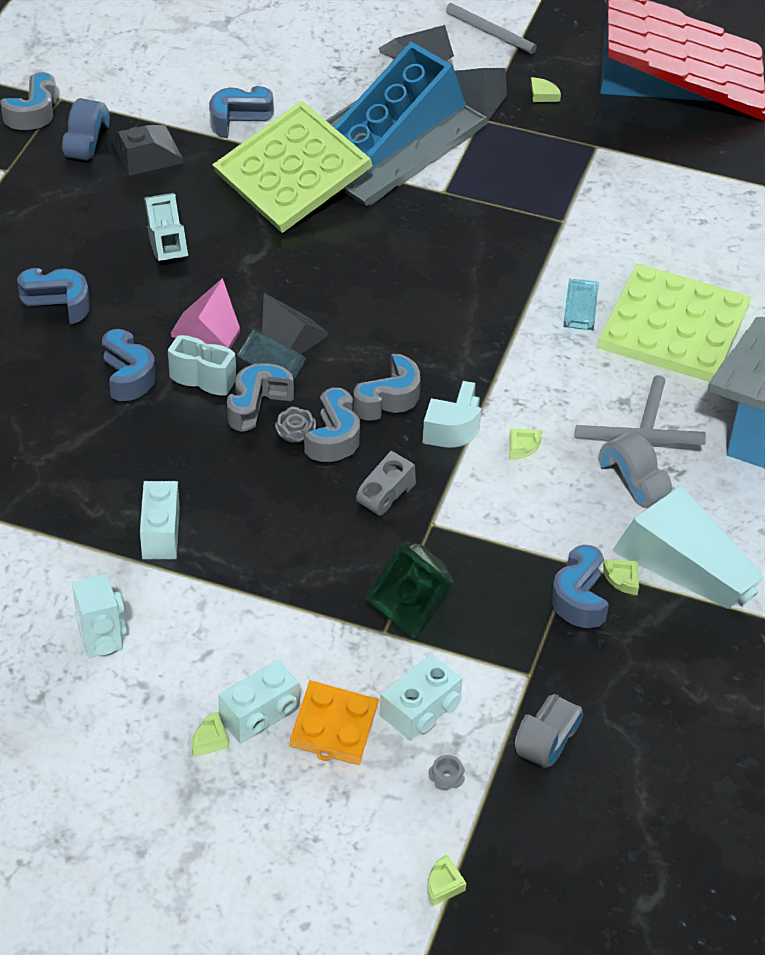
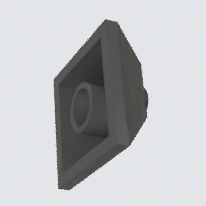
[379,25,454,61]
[112,125,183,176]

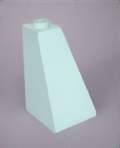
[613,485,764,609]

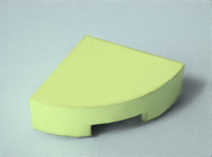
[530,77,561,102]
[509,428,542,460]
[603,559,639,595]
[191,712,229,757]
[427,854,467,907]

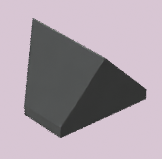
[455,68,507,121]
[261,293,328,366]

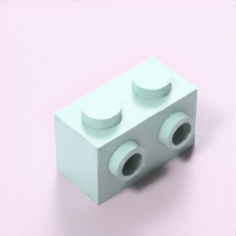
[72,574,127,658]
[380,653,463,741]
[218,659,300,744]

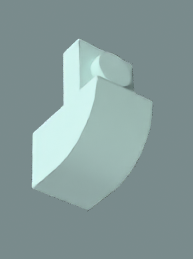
[144,193,188,261]
[423,381,482,448]

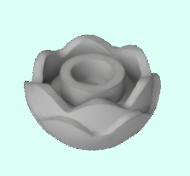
[275,407,316,444]

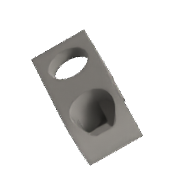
[356,451,416,516]

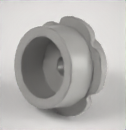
[428,755,465,790]

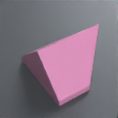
[171,278,240,349]

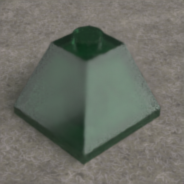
[365,541,454,639]

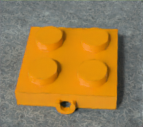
[289,680,379,766]

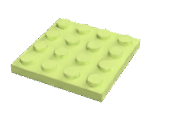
[212,100,373,233]
[597,263,751,382]

